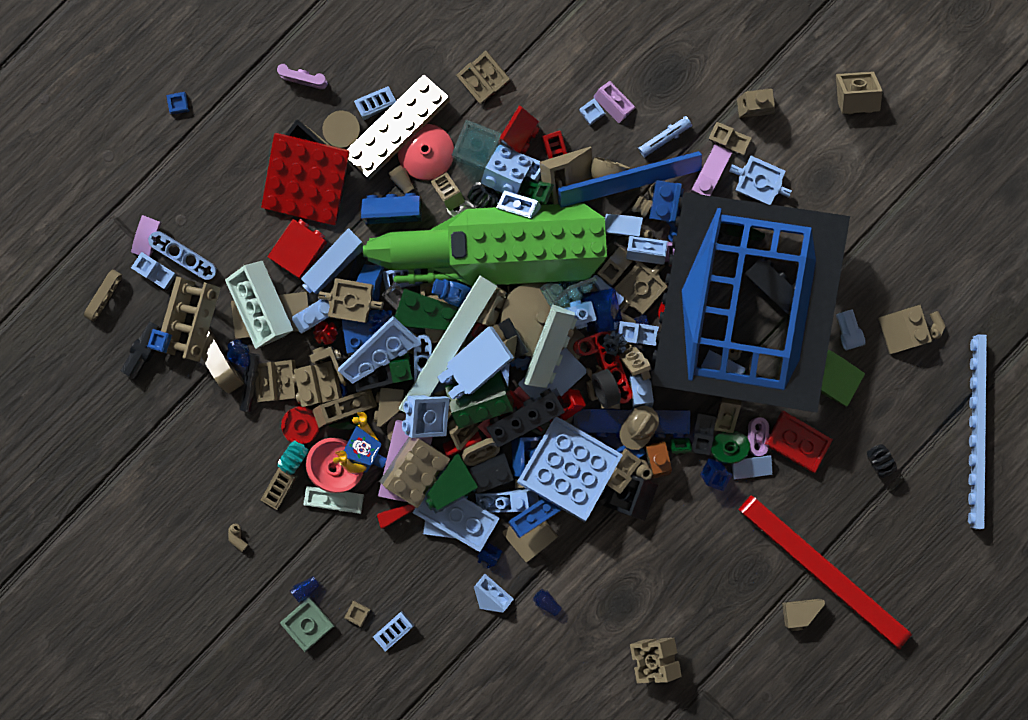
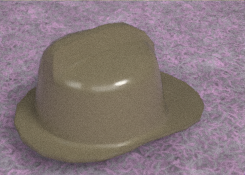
[620,406,659,450]

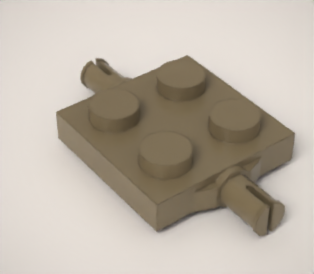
[614,261,667,315]
[318,278,384,323]

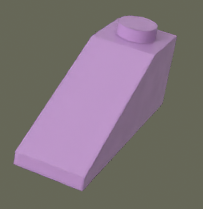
[690,143,732,196]

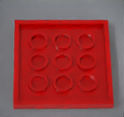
[261,133,350,225]

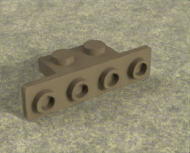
[618,342,651,380]

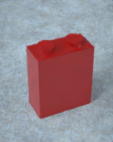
[267,219,327,280]

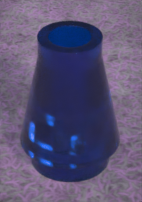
[290,576,319,603]
[533,589,562,616]

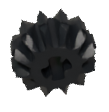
[467,182,500,208]
[867,444,897,478]

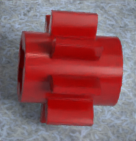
[313,321,338,345]

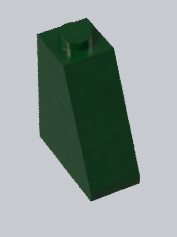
[389,352,414,385]
[425,454,478,514]

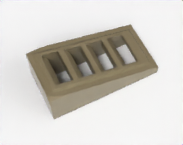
[431,172,465,211]
[261,468,297,510]

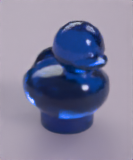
[227,340,250,367]

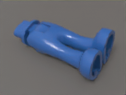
[432,279,495,310]

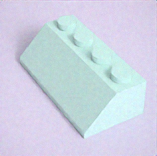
[225,261,293,349]
[524,304,577,388]

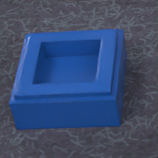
[166,92,190,115]
[147,329,172,353]

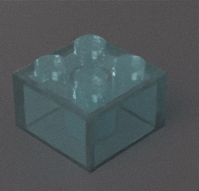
[452,120,502,171]

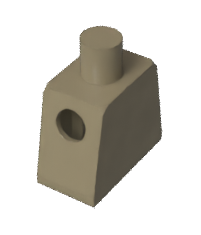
[737,89,775,118]

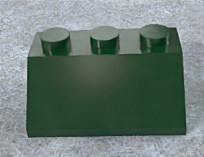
[445,370,514,429]

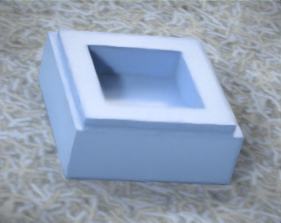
[579,98,605,125]

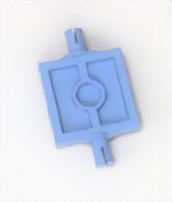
[729,156,792,205]

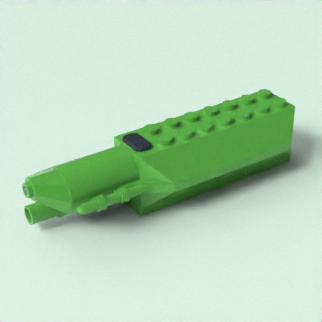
[363,203,607,287]

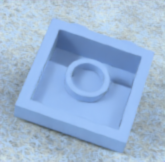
[402,395,450,438]

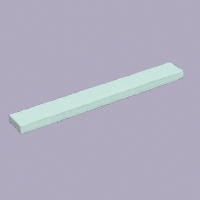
[399,276,497,412]

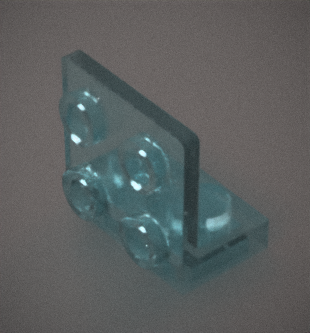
[540,277,597,307]

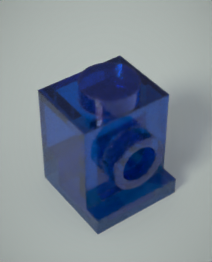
[700,459,732,491]

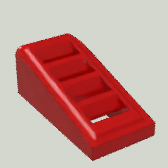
[541,131,567,159]
[550,389,586,423]
[377,504,416,529]

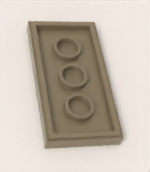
[231,292,312,339]

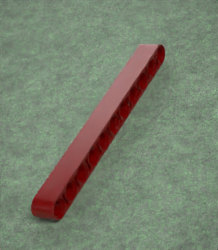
[738,495,912,649]

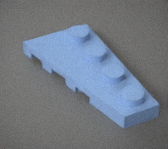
[338,316,421,384]

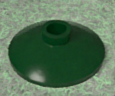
[711,431,750,464]

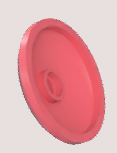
[398,124,454,180]
[306,438,363,493]

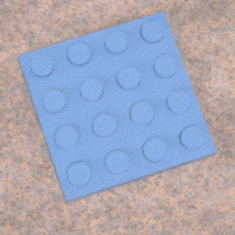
[517,417,623,522]

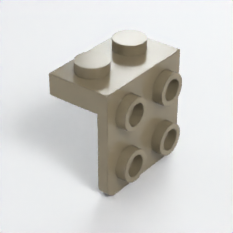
[309,347,349,386]

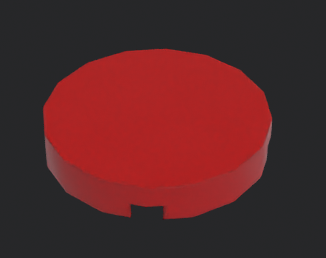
[281,406,320,445]

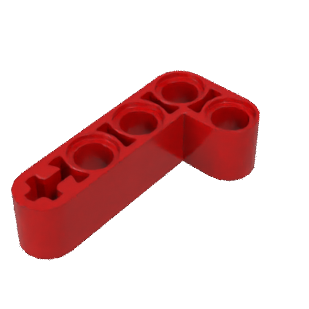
[573,331,632,403]

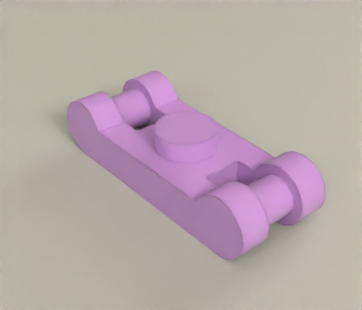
[277,64,327,89]

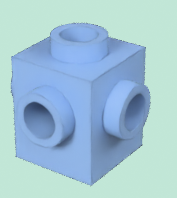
[564,300,596,329]

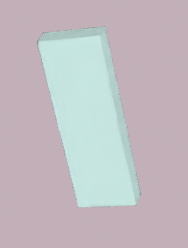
[304,486,364,514]

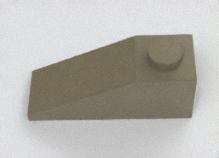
[312,391,377,428]

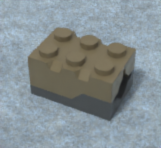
[379,437,450,508]

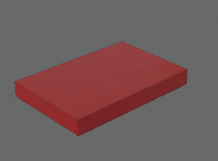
[764,411,833,473]

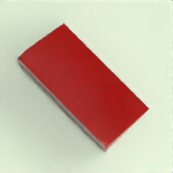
[443,431,482,457]

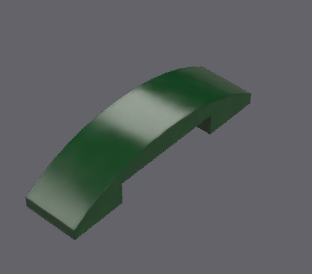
[497,181,554,204]

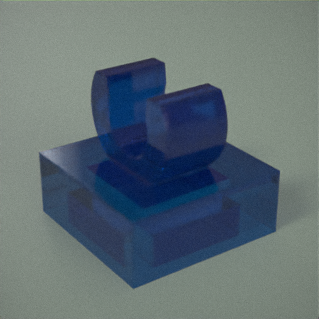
[477,542,503,569]

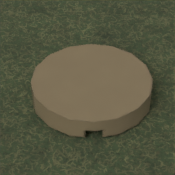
[322,110,361,149]

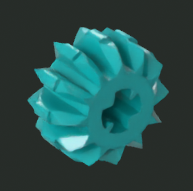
[278,441,308,475]

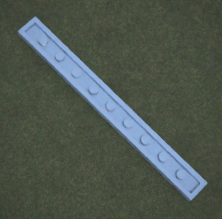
[968,335,987,529]

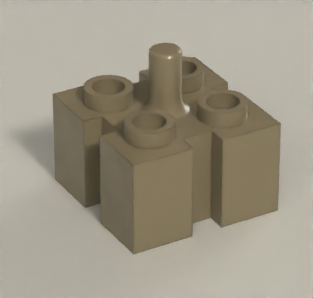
[630,638,682,683]

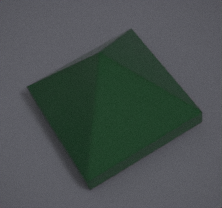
[670,438,692,456]

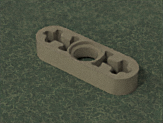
[84,270,122,322]

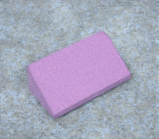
[594,81,636,123]

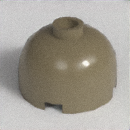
[591,157,630,179]

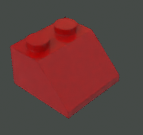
[499,105,540,154]

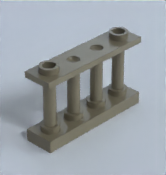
[156,277,221,362]

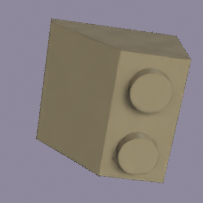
[836,72,883,114]
[878,305,932,354]

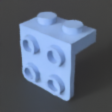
[481,145,533,195]

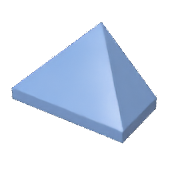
[474,574,514,613]

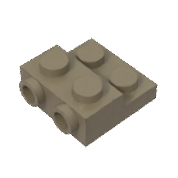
[292,361,342,407]

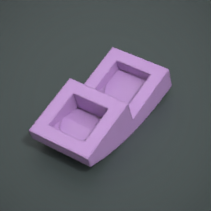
[131,215,162,257]

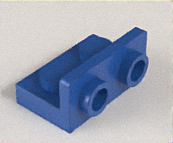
[649,180,684,222]

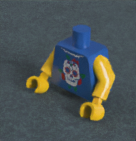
[333,412,387,473]

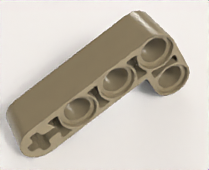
[188,328,244,394]

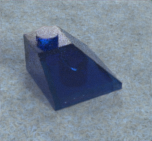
[579,287,623,333]

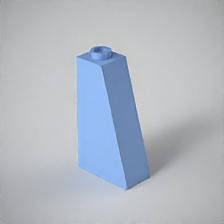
[301,228,364,294]

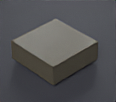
[344,601,371,627]

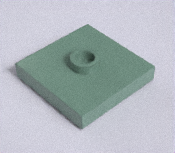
[280,597,335,652]

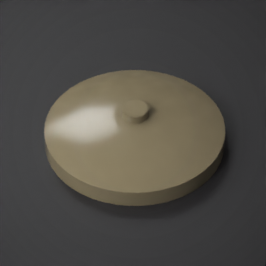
[500,283,575,358]

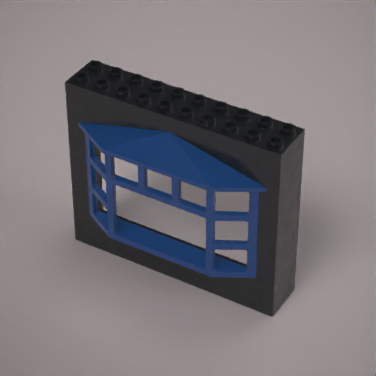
[649,192,850,413]

